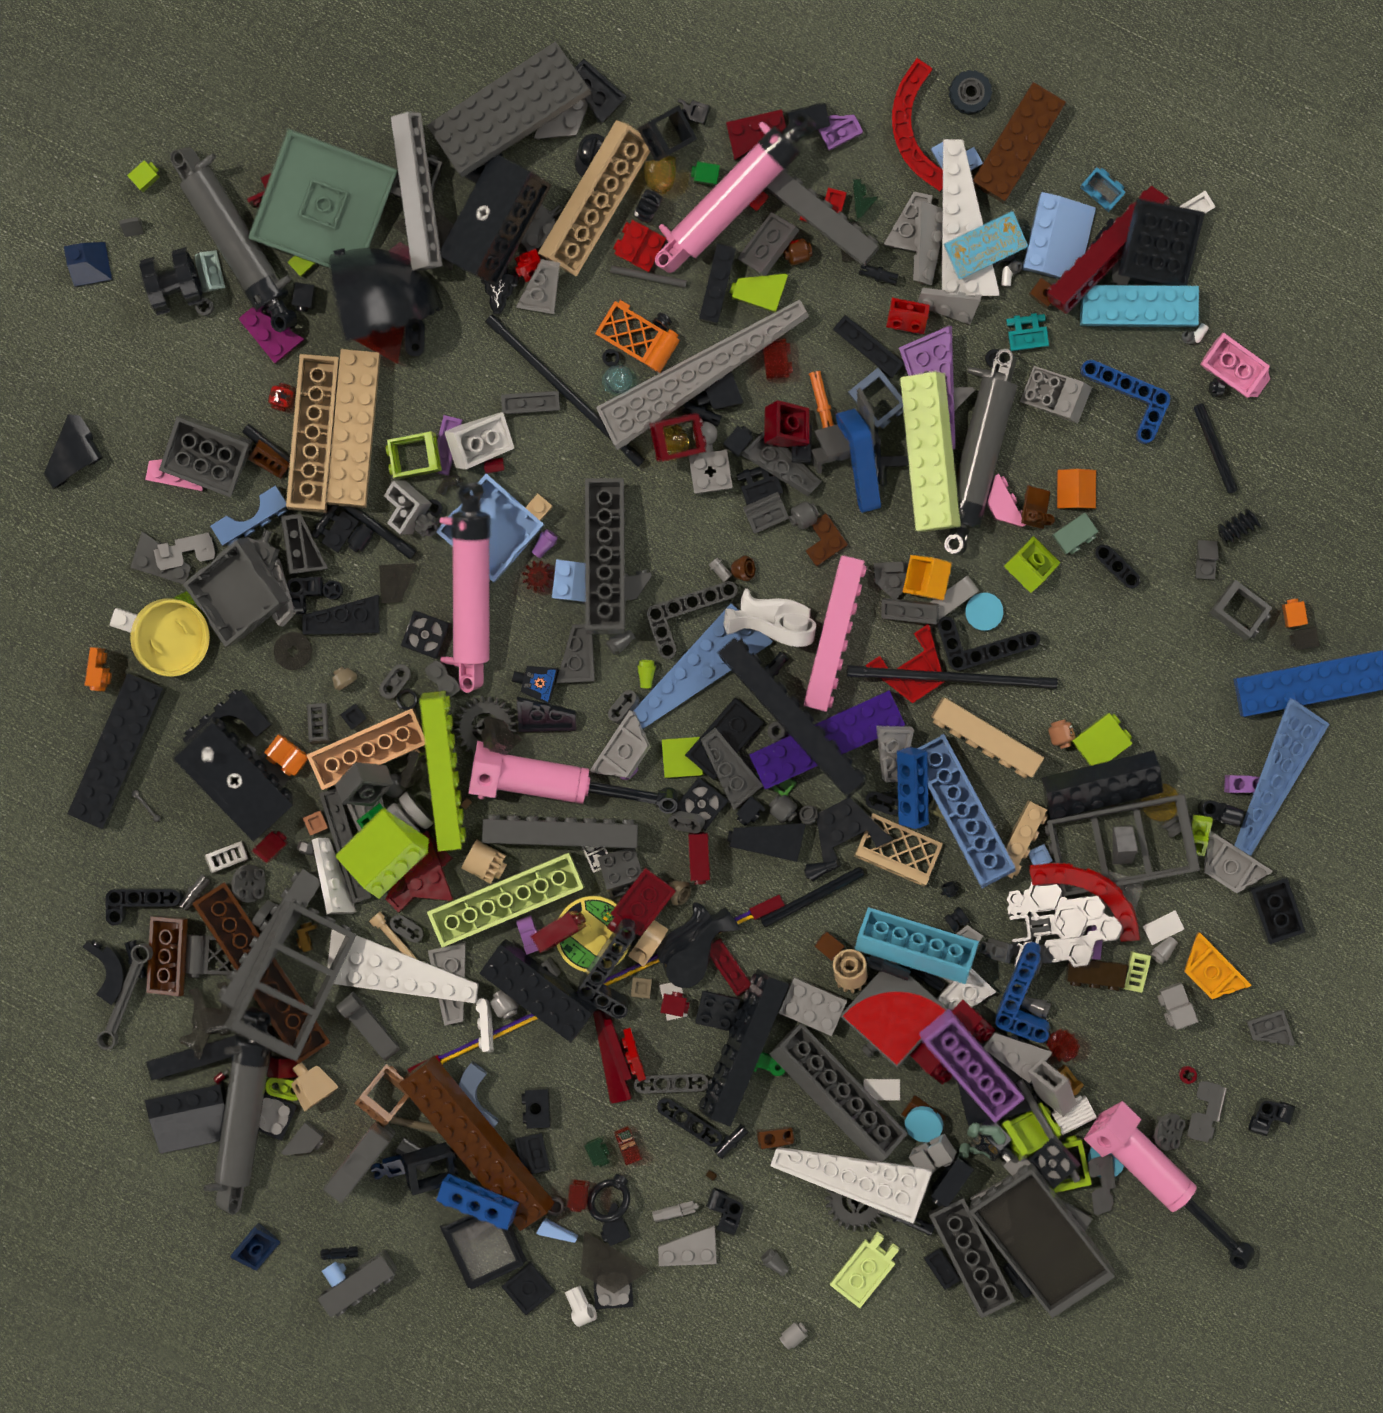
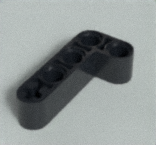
[105,888,183,926]

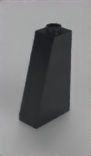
[727,823,806,862]

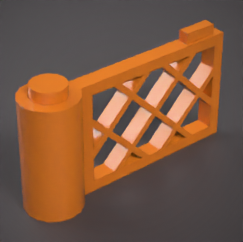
[595,300,680,373]

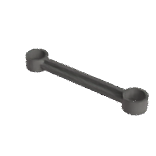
[97,943,153,1050]

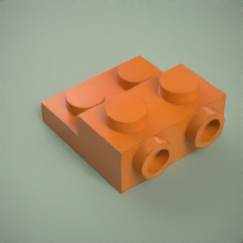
[85,647,112,691]

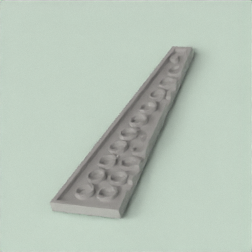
[596,300,809,450]

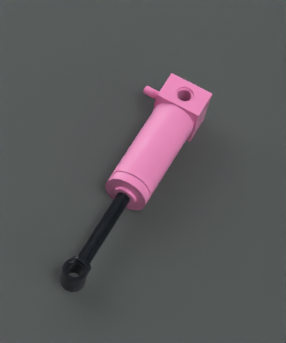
[469,741,678,814]
[1084,1101,1255,1269]

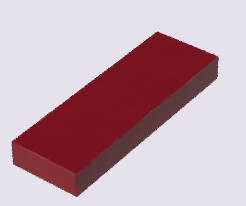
[710,938,751,996]

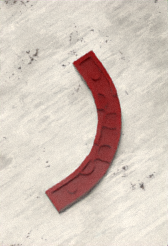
[892,58,943,192]
[1029,863,1140,942]

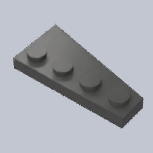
[741,431,821,496]

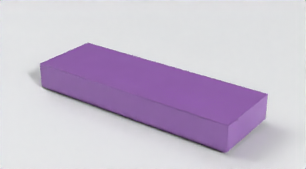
[436,415,463,476]

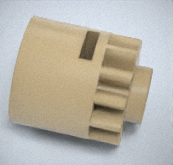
[461,840,507,884]
[833,949,868,993]

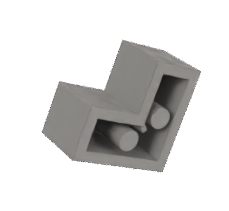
[384,480,432,535]
[1157,982,1198,1030]

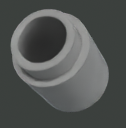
[779,1322,808,1350]

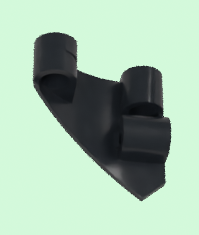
[44,414,103,489]

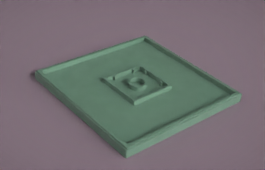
[248,128,398,268]

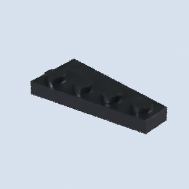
[302,594,380,635]

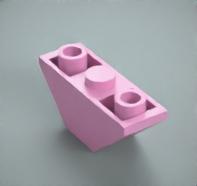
[986,474,1025,527]

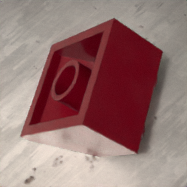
[764,400,809,447]

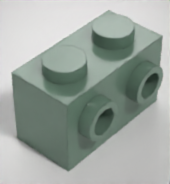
[1052,513,1098,555]

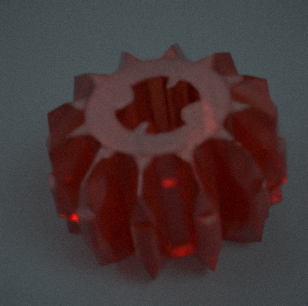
[522,561,554,593]
[1046,1029,1080,1062]

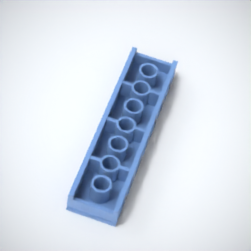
[917,734,1016,888]

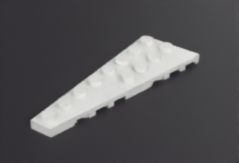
[327,930,479,1003]
[770,1147,933,1223]

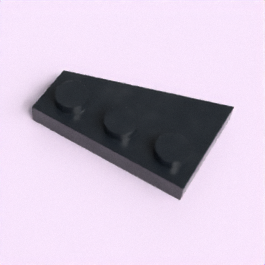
[575,58,627,125]
[517,696,576,732]

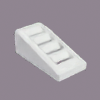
[205,841,248,873]

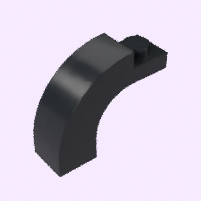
[83,939,126,1006]

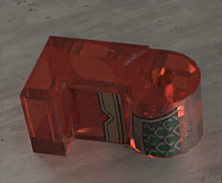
[614,1126,643,1166]

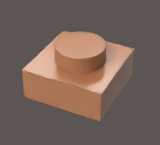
[303,810,329,836]

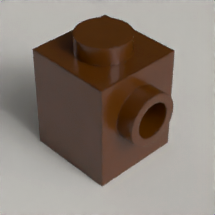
[1028,278,1054,309]

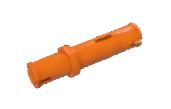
[809,371,834,428]

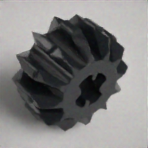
[634,189,662,223]

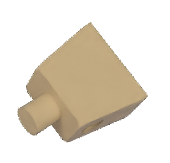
[291,1062,338,1111]

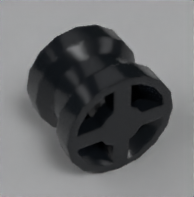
[323,580,343,600]

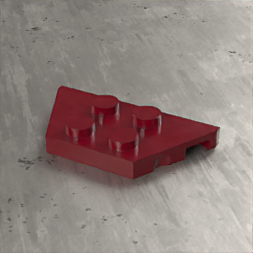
[404,831,454,901]

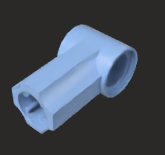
[322,1262,346,1287]

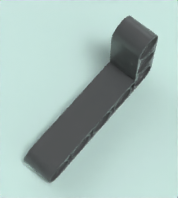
[647,581,737,659]

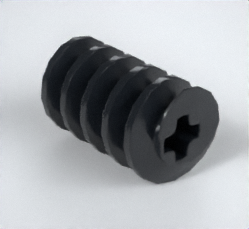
[1218,509,1261,547]

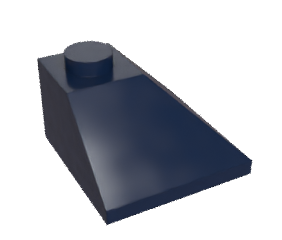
[64,242,112,287]

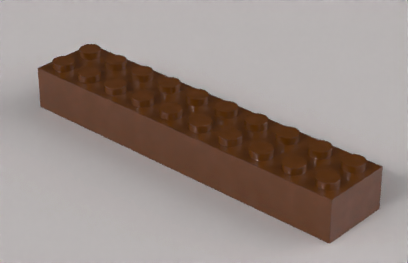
[192,882,330,1064]
[399,1055,555,1231]

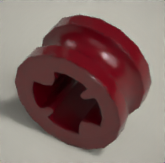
[1179,1066,1197,1084]

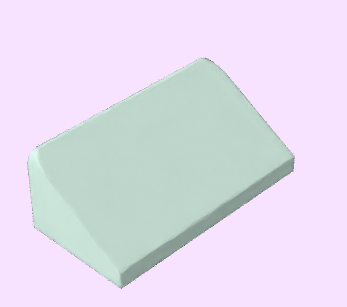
[194,250,225,293]

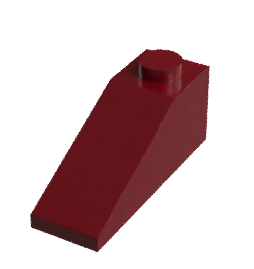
[252,830,289,863]

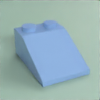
[552,560,585,602]

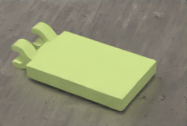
[830,1232,899,1308]

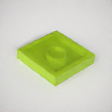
[662,737,703,778]

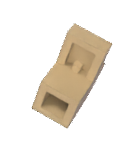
[628,920,669,967]

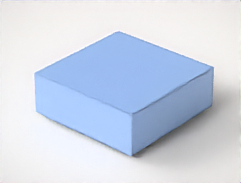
[1028,844,1053,865]

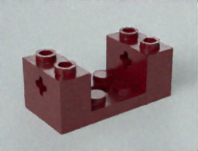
[910,999,995,1085]

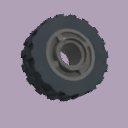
[948,70,992,115]

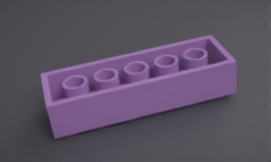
[919,1009,1025,1123]

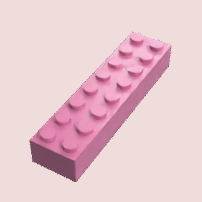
[803,555,867,711]

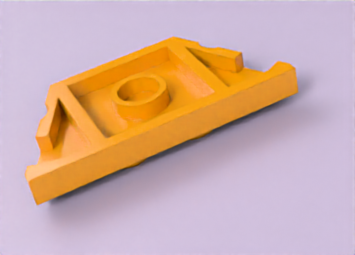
[1184,932,1251,999]

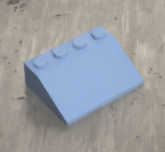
[1022,192,1096,279]

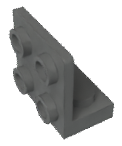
[598,848,642,900]

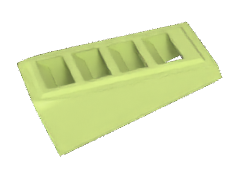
[1123,951,1151,993]

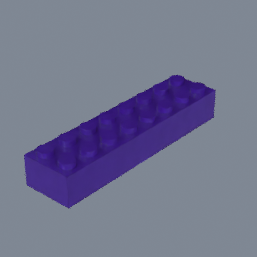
[749,690,905,790]

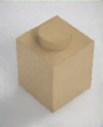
[525,494,553,521]

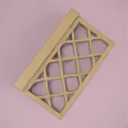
[854,813,943,887]

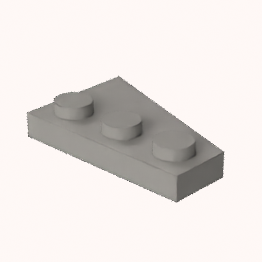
[876,726,914,782]

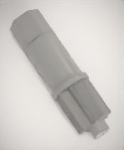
[652,1201,699,1223]

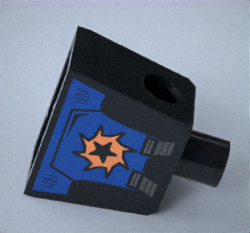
[512,666,559,704]

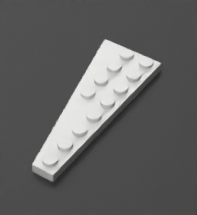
[942,140,999,296]

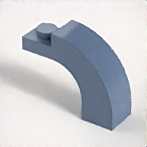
[459,1061,499,1128]

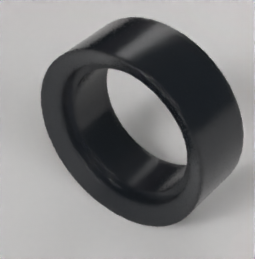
[396,689,418,710]

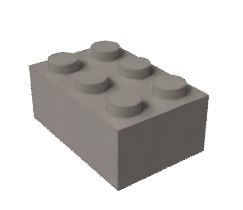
[778,976,847,1036]

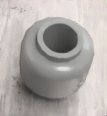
[491,990,519,1020]

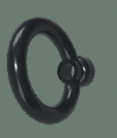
[587,1173,631,1222]

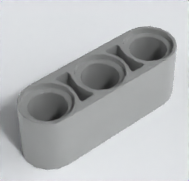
[930,575,979,620]

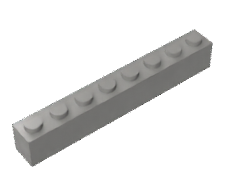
[391,112,442,270]

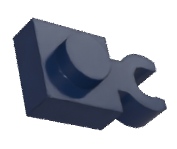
[371,1154,405,1179]

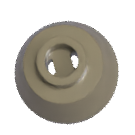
[332,666,357,691]
[668,880,691,906]

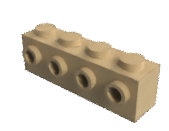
[1004,801,1048,878]

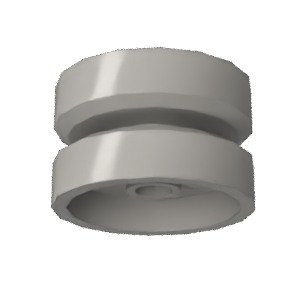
[386,792,434,833]

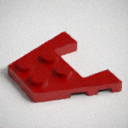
[865,624,944,703]

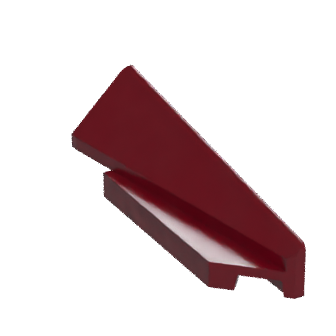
[593,1010,632,1104]

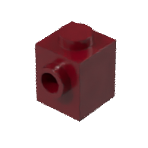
[660,991,689,1017]

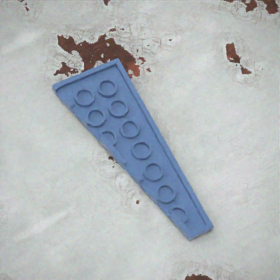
[634,604,773,729]
[1234,698,1329,856]

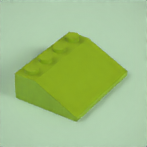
[335,808,429,899]

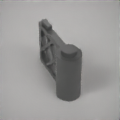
[185,934,232,979]

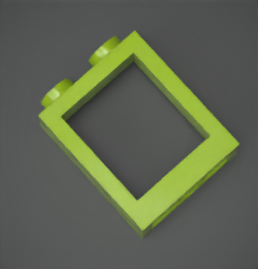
[386,431,442,479]
[1052,1135,1092,1193]

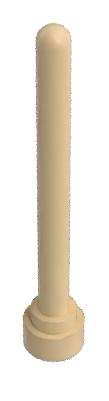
[369,911,418,960]

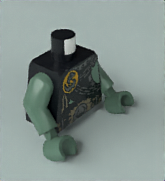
[959,1117,1016,1163]

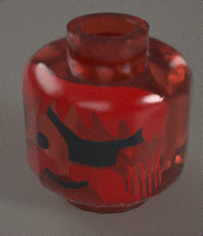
[268,382,295,412]

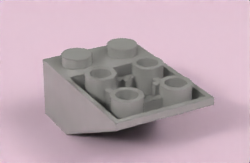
[1020,366,1092,423]

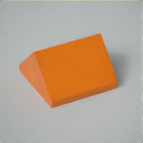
[1057,469,1096,509]

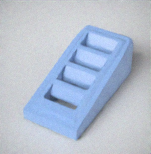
[536,1218,578,1243]

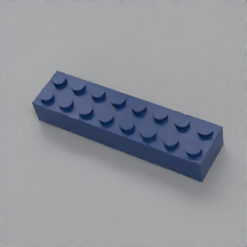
[1233,650,1383,717]

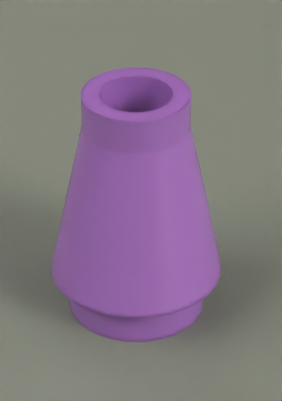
[532,529,558,558]

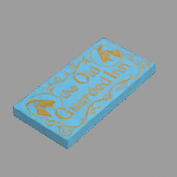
[943,211,1028,279]

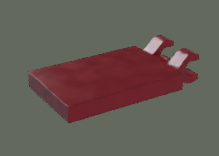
[607,867,676,936]

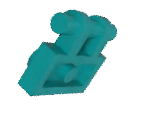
[1006,313,1049,351]

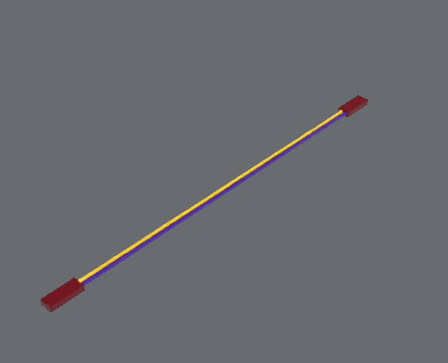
[407,894,785,1072]

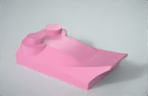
[1200,333,1270,398]

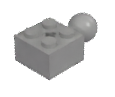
[689,422,732,495]

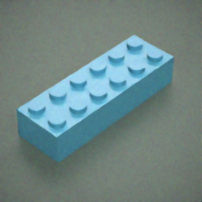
[1080,285,1199,327]
[855,907,979,985]

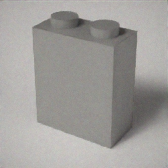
[1028,1059,1077,1117]

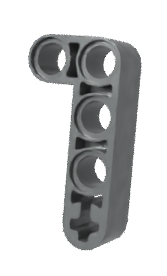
[336,992,401,1061]

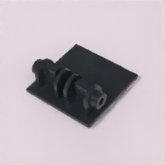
[695,990,740,1031]

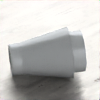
[1150,936,1178,965]

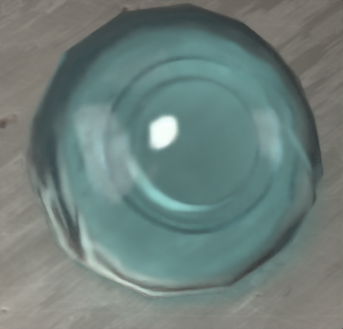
[602,365,633,395]

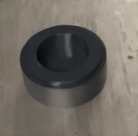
[985,349,1004,368]

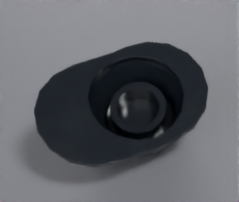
[575,134,605,177]

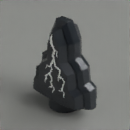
[481,268,519,315]

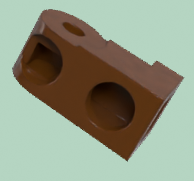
[756,1127,795,1149]

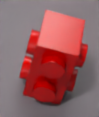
[886,298,930,334]

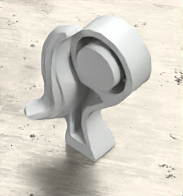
[723,588,816,647]

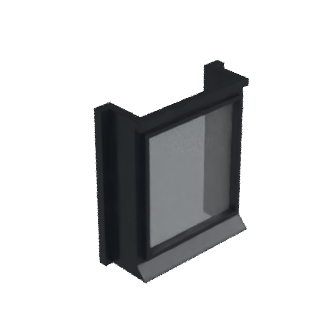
[439,1208,527,1290]

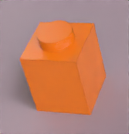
[1282,598,1308,627]

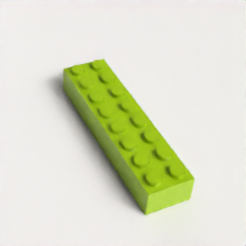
[420,691,466,851]

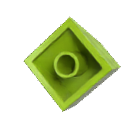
[1004,536,1060,593]

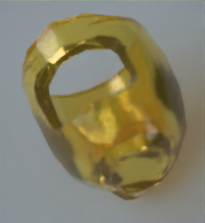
[644,156,676,194]
[663,424,690,454]

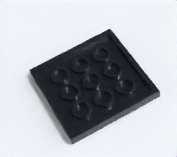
[1118,198,1205,286]

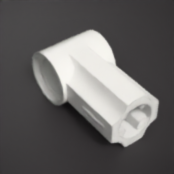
[565,1286,597,1327]

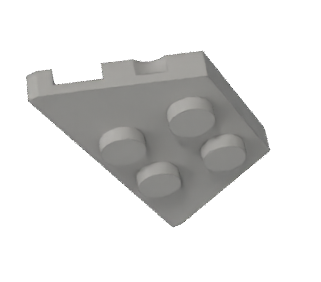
[534,98,589,140]
[590,710,651,778]
[1204,831,1272,893]

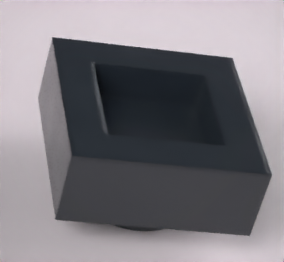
[340,703,367,730]

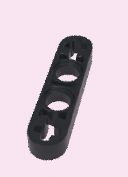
[657,1097,722,1147]

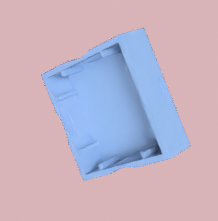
[437,474,545,583]

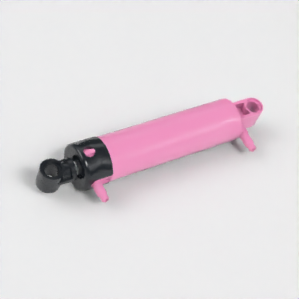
[655,111,816,273]
[440,482,490,693]

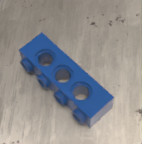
[897,747,929,829]
[436,1174,519,1230]

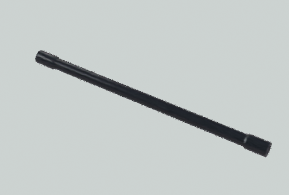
[485,314,645,467]
[242,424,417,560]
[847,665,1058,689]

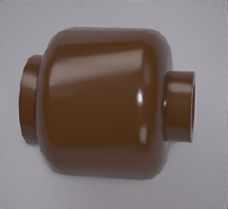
[783,238,812,265]

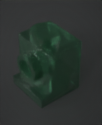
[584,1135,610,1167]

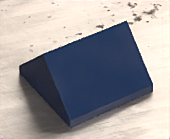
[230,1223,280,1271]

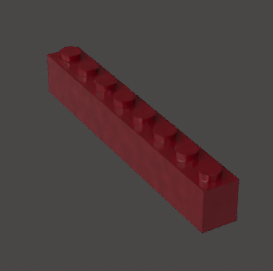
[1047,185,1170,314]

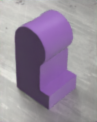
[1224,775,1260,793]
[516,915,538,955]

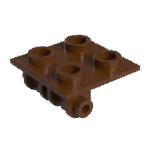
[1021,485,1055,529]

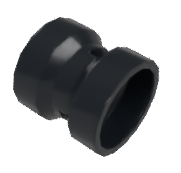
[943,906,970,933]

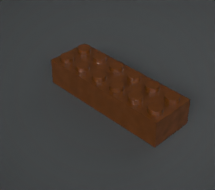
[973,82,1066,204]

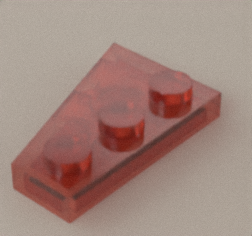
[354,325,405,364]

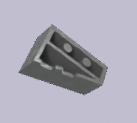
[281,514,328,575]

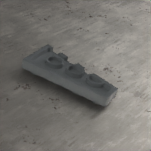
[701,728,763,810]

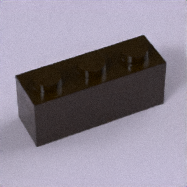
[1065,960,1127,991]

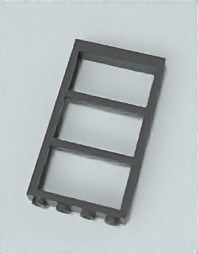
[1045,793,1200,896]
[224,899,356,1061]

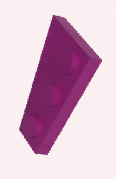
[238,307,305,364]

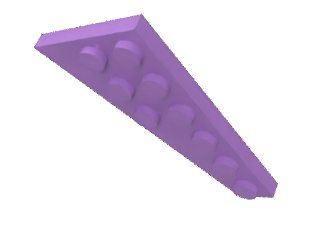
[899,326,955,449]

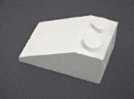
[444,412,514,469]

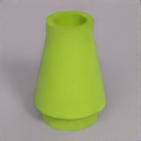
[637,660,656,688]

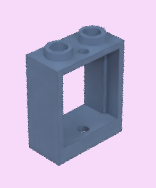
[848,368,904,429]

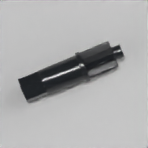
[866,955,911,981]

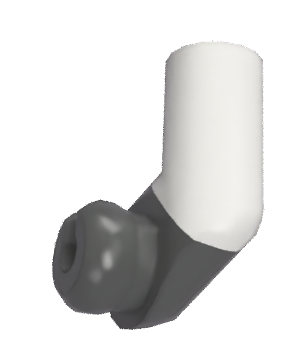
[1001,260,1023,286]
[1182,323,1209,344]

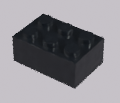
[1247,876,1306,945]

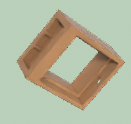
[355,1064,409,1127]

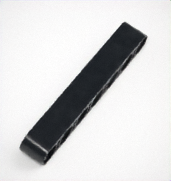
[146,1025,276,1080]

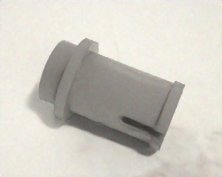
[709,558,732,582]

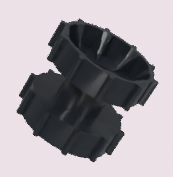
[139,247,204,316]

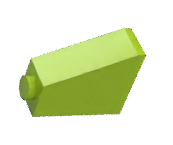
[729,274,788,313]

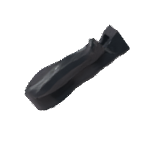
[657,902,741,988]

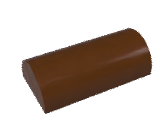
[146,916,188,996]

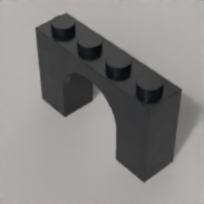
[182,689,272,742]

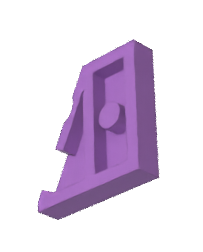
[818,115,863,151]

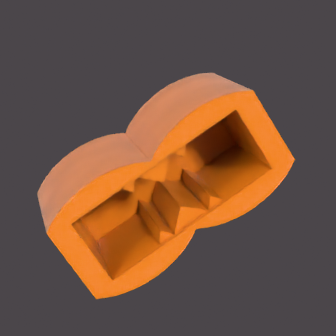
[264,734,308,776]

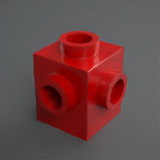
[515,248,541,283]

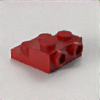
[613,220,666,273]

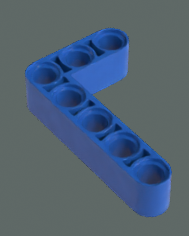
[1080,360,1170,444]
[836,408,881,513]
[995,942,1050,1043]

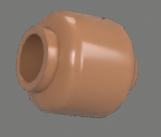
[1048,719,1076,749]

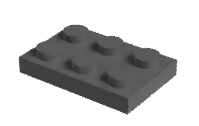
[737,212,799,276]

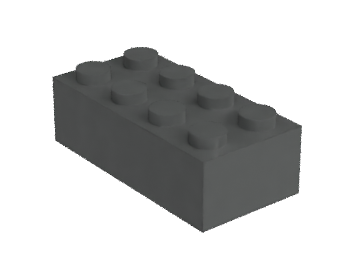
[318,1249,398,1318]

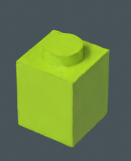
[127,160,160,192]

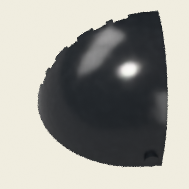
[329,248,443,342]

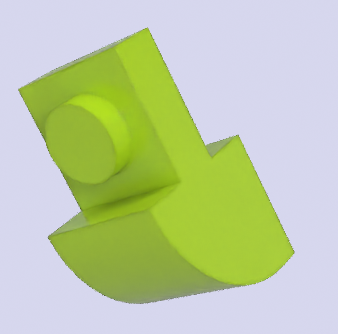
[1191,815,1212,856]

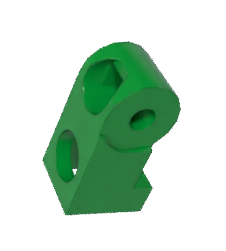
[754,1052,785,1076]

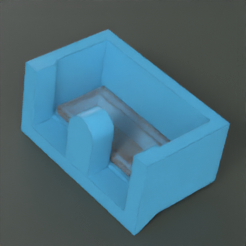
[1080,167,1126,212]

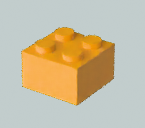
[902,555,952,600]

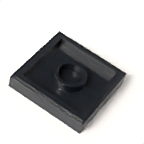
[501,1261,555,1316]

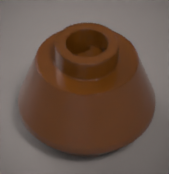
[731,555,755,582]

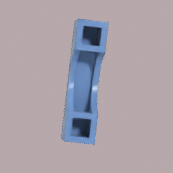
[211,486,287,546]

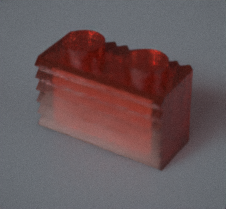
[763,338,793,380]
[566,1179,590,1212]

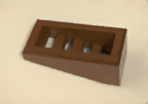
[248,439,290,479]

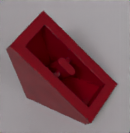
[267,1056,298,1079]

